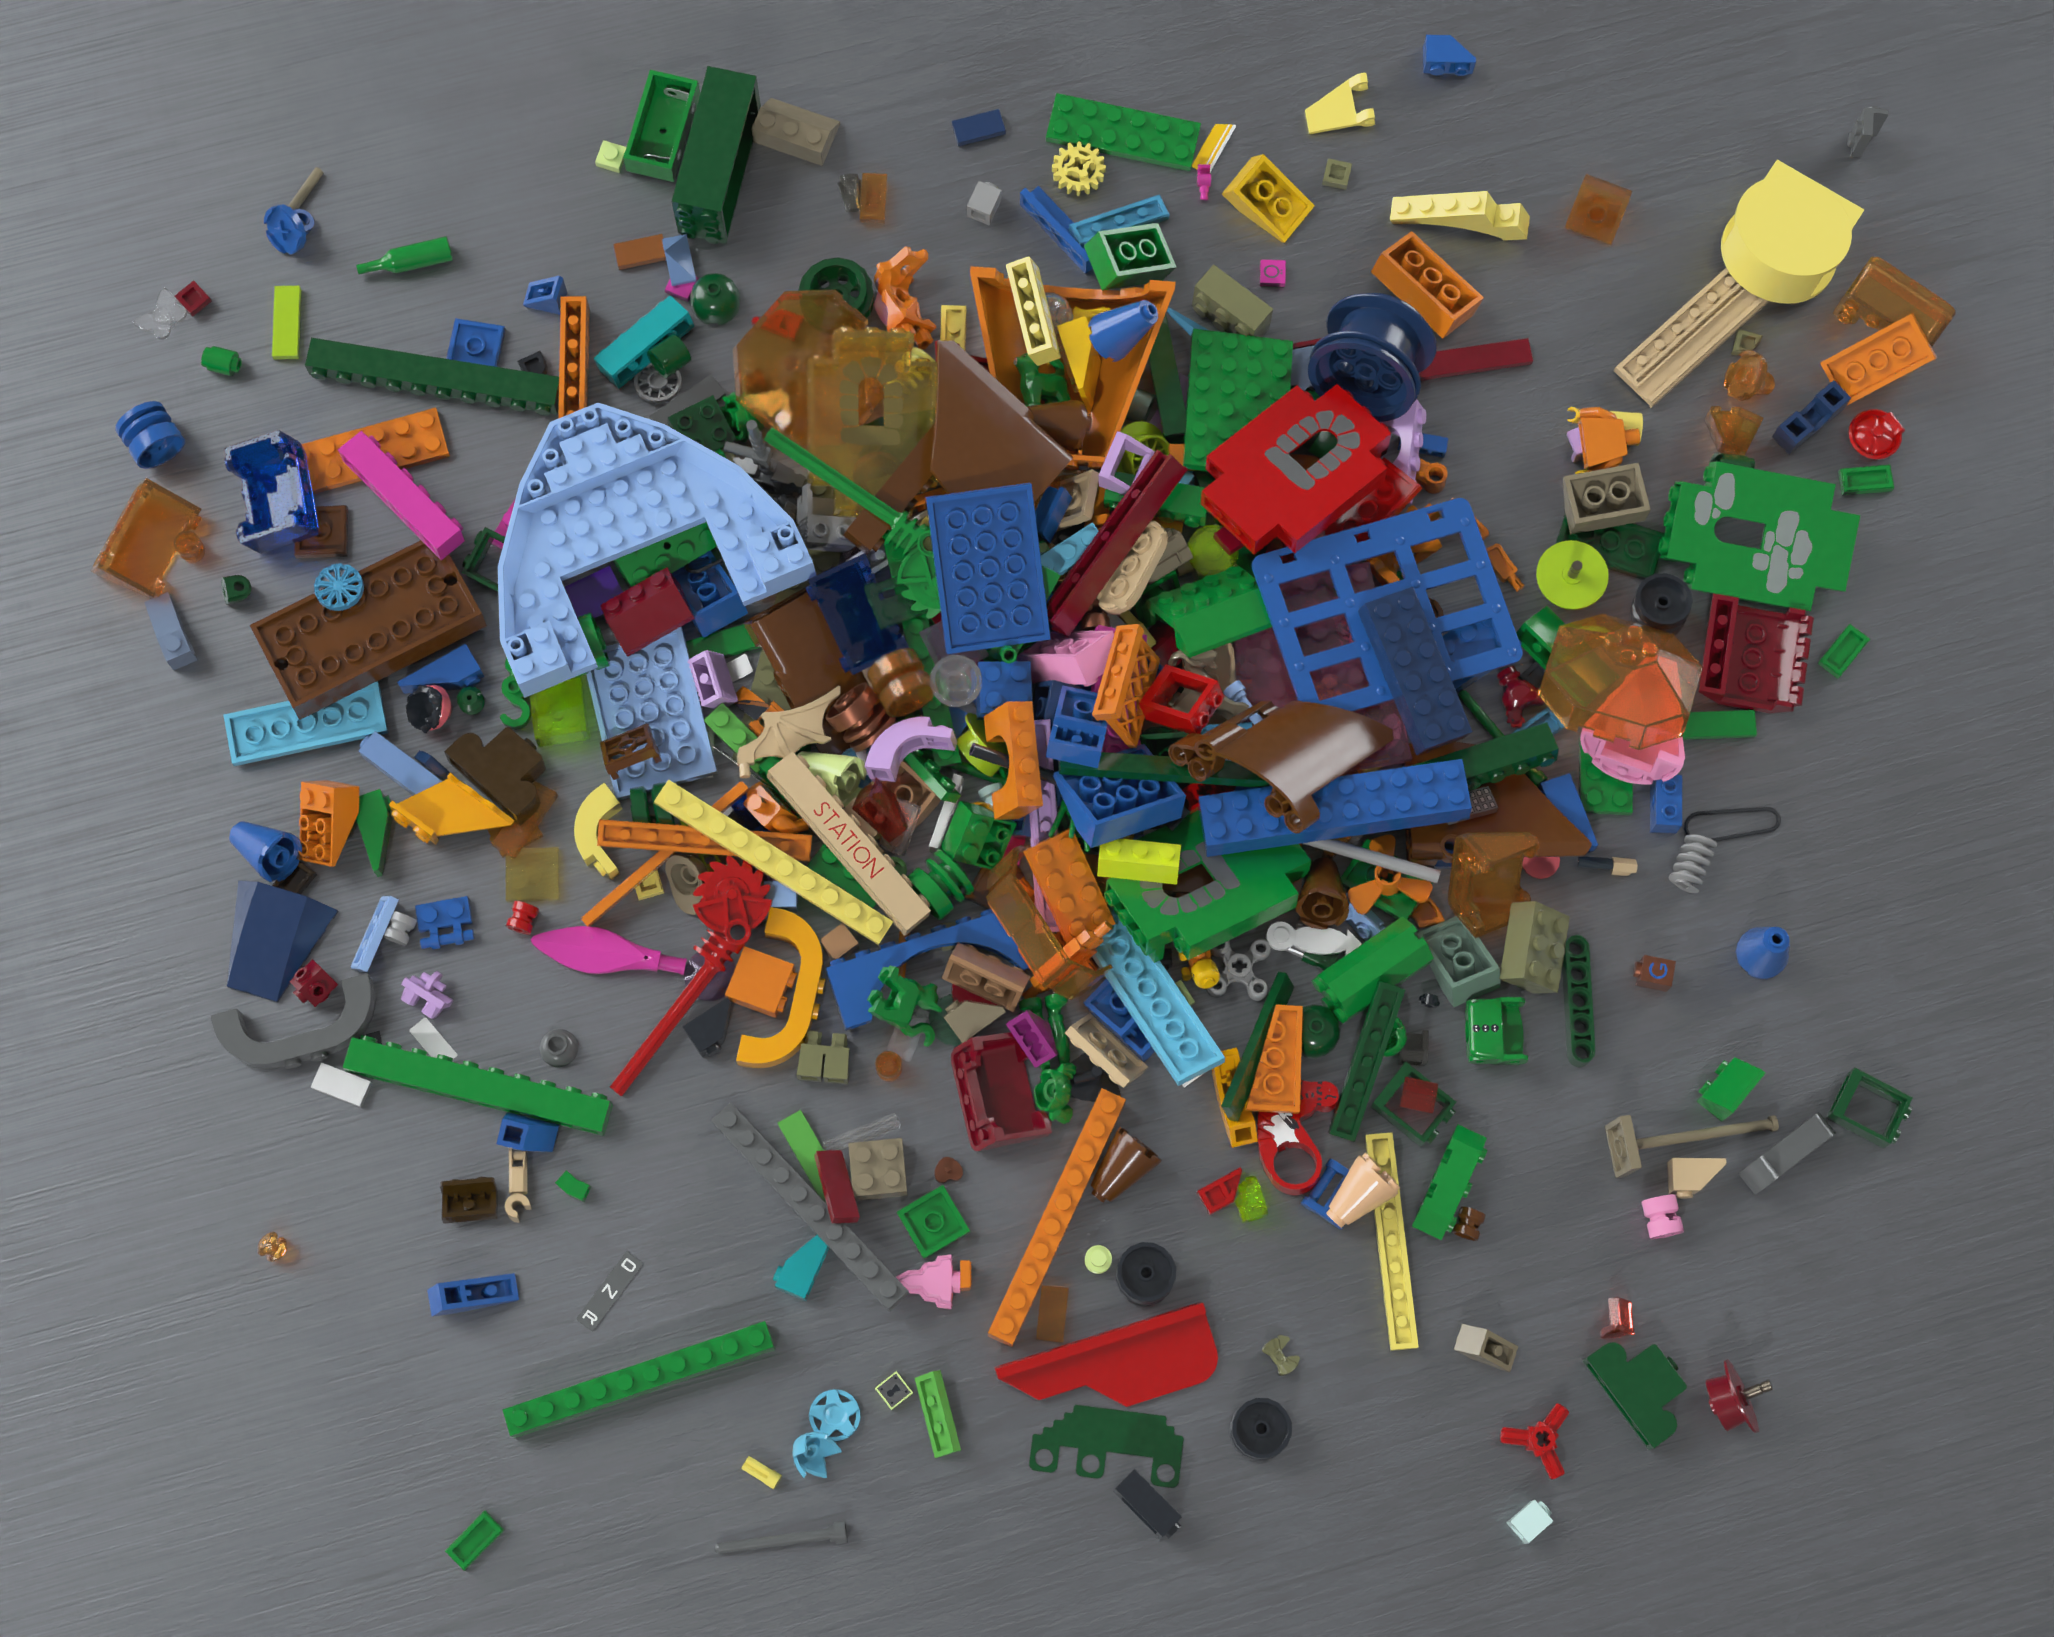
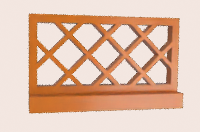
[1092,624,1160,748]

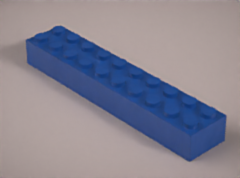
[1199,759,1472,857]

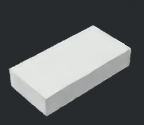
[311,1063,372,1108]

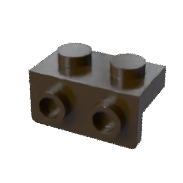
[440,1177,498,1224]

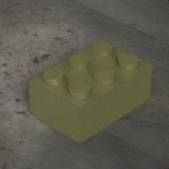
[1192,264,1273,337]
[1499,901,1570,994]

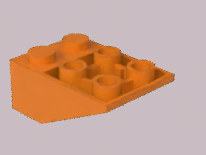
[299,780,359,867]

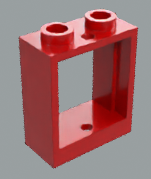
[1138,664,1225,734]

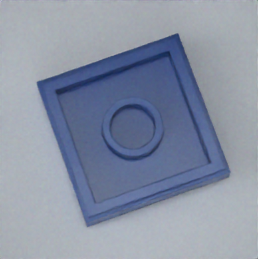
[446,318,506,367]

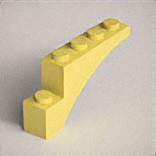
[1390,191,1530,241]

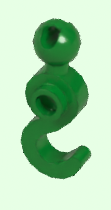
[500,658,531,730]

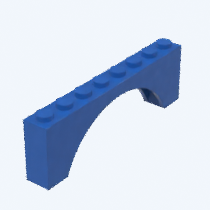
[826,900,1048,1031]

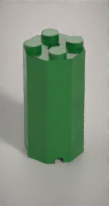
[1311,916,1434,1024]

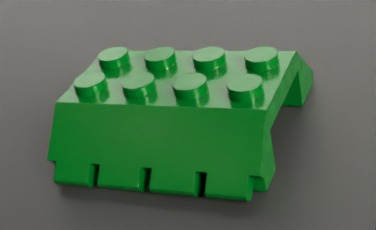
[1141,566,1272,658]

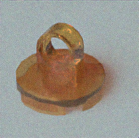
[1724,350,1775,401]

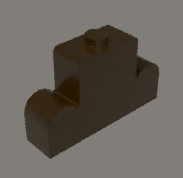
[444,727,546,826]

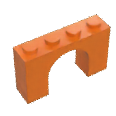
[984,701,1043,820]

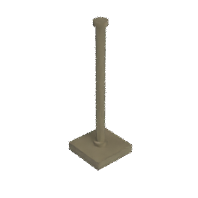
[1605,1115,1779,1178]

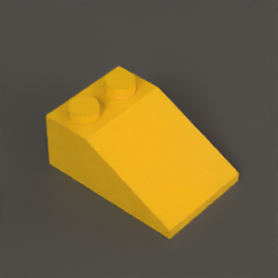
[1222,154,1315,243]
[1057,316,1101,413]

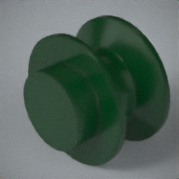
[457,686,485,715]

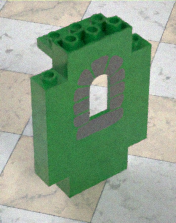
[1104,810,1311,963]

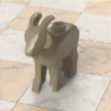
[1168,649,1249,720]

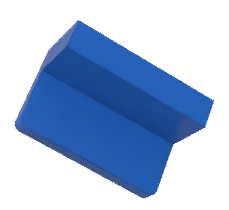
[1035,486,1072,543]

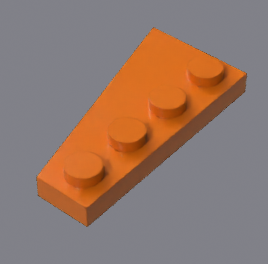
[1245,1005,1303,1114]

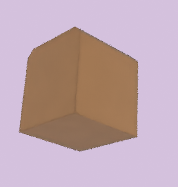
[821,923,860,961]

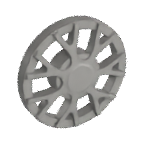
[634,363,682,404]

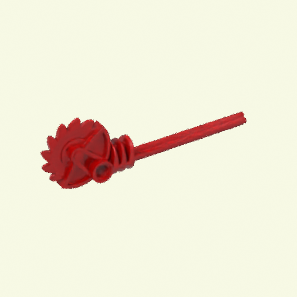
[610,856,772,1096]

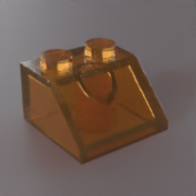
[1565,174,1632,245]

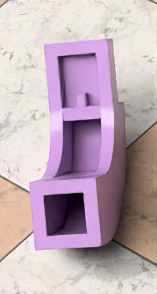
[865,717,957,782]

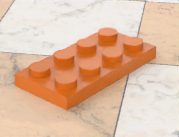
[1820,313,1937,405]
[1023,828,1116,945]

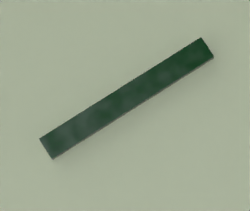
[1058,752,1270,788]

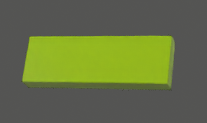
[272,285,301,360]

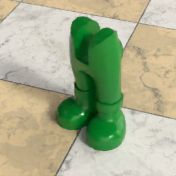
[1019,993,1070,1071]

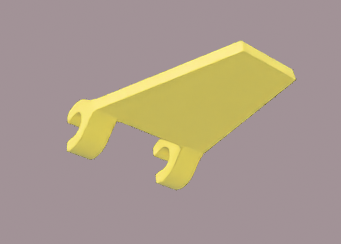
[1305,73,1375,135]

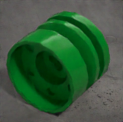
[907,849,974,920]

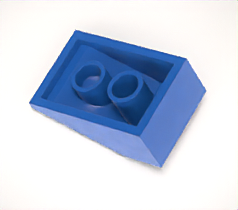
[672,551,748,638]

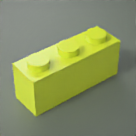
[1097,838,1181,885]

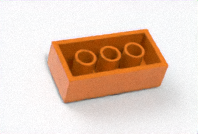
[1371,231,1484,339]

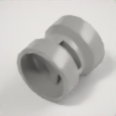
[383,911,417,946]

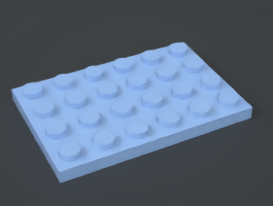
[586,627,718,801]

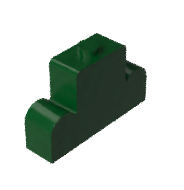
[1582,1342,1687,1450]

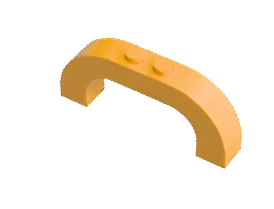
[736,907,826,1068]

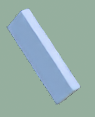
[351,896,399,972]

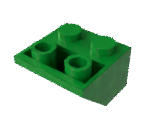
[940,801,1016,871]

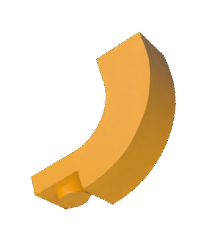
[1212,1047,1258,1148]

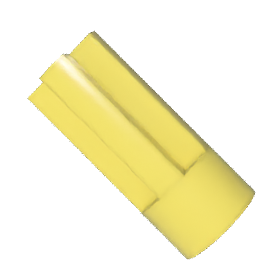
[741,1456,782,1490]

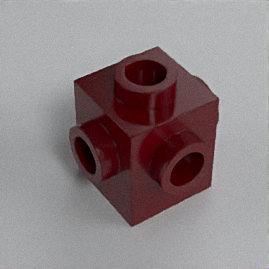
[290,959,338,1007]

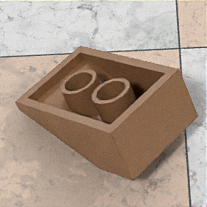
[865,759,941,852]

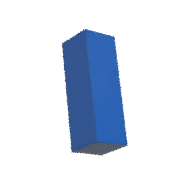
[1397,433,1448,458]

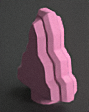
[896,1255,960,1309]

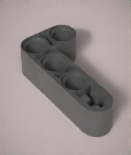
[1738,1112,1836,1195]

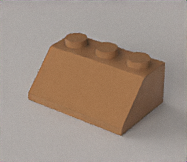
[942,942,1030,1012]

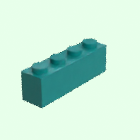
[594,295,695,389]

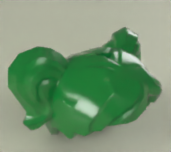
[1034,1063,1077,1124]

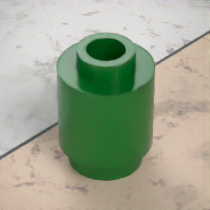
[201,346,242,376]

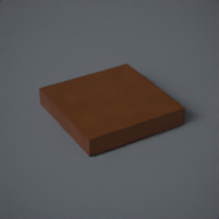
[294,505,348,558]

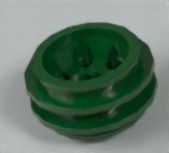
[798,257,875,335]

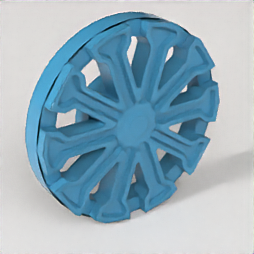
[314,563,364,611]

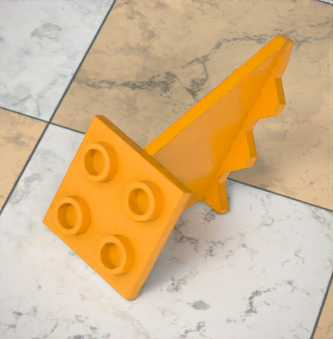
[389,773,515,845]

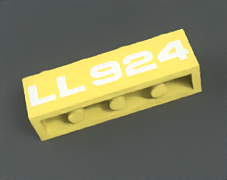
[1006,256,1061,366]

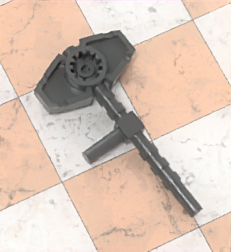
[724,420,808,495]

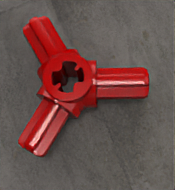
[1500,1403,1569,1480]

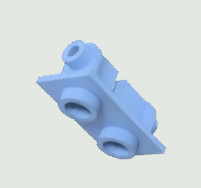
[1345,892,1386,941]

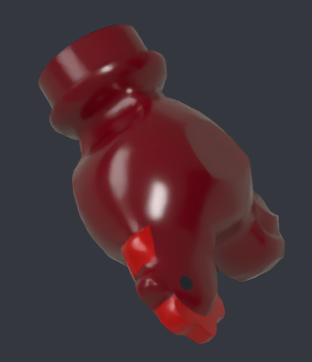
[1497,666,1549,728]

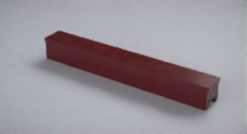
[1046,450,1188,637]

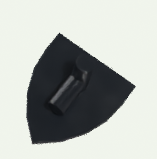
[1070,1053,1121,1102]

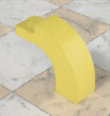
[574,783,622,880]

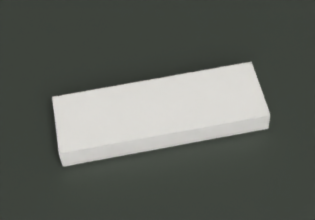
[929,774,964,853]

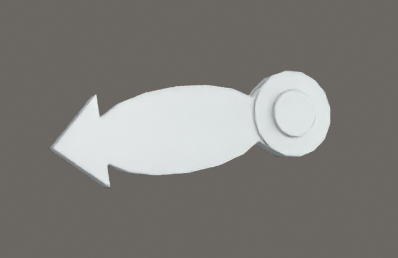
[1266,922,1362,956]

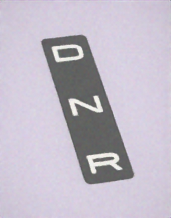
[577,1252,643,1331]

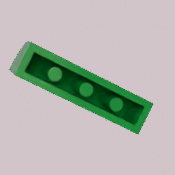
[1516,606,1619,710]

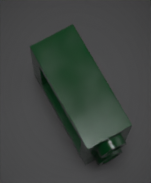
[461,527,505,592]
[1371,1062,1456,1147]
[1826,1067,1913,1148]

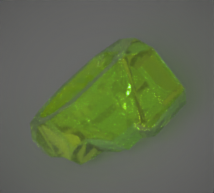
[1235,1176,1268,1224]

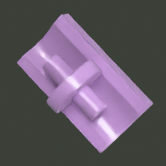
[401,971,453,1019]

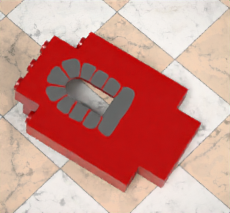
[1200,384,1391,554]

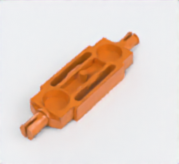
[1023,920,1113,999]

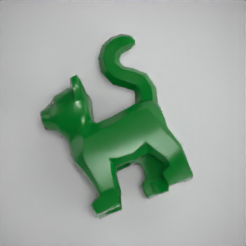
[1013,342,1071,406]
[867,966,942,1047]

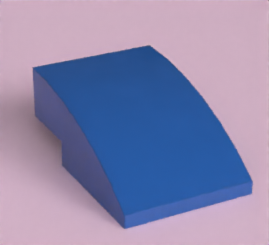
[1046,685,1108,768]
[1083,978,1155,1062]

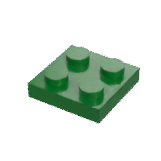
[896,1185,970,1259]

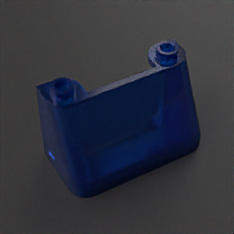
[805,553,910,675]

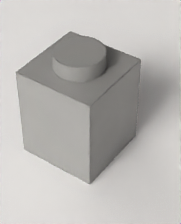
[967,181,1001,226]

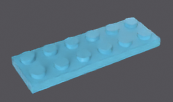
[223,682,388,766]

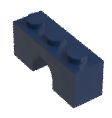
[1772,380,1851,455]

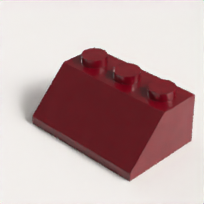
[600,567,695,657]

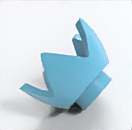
[792,1432,842,1478]

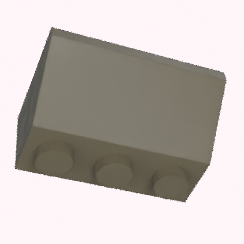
[751,98,840,166]
[1563,463,1651,534]

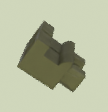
[797,1031,850,1084]

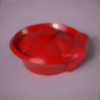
[1849,409,1905,459]

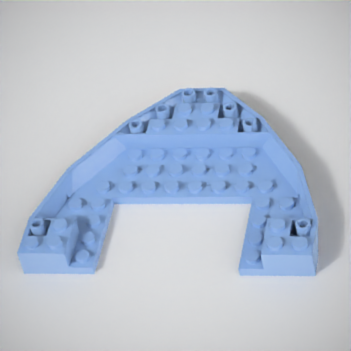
[498,403,817,698]

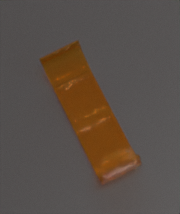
[986,844,1113,1000]

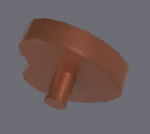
[935,1157,963,1183]

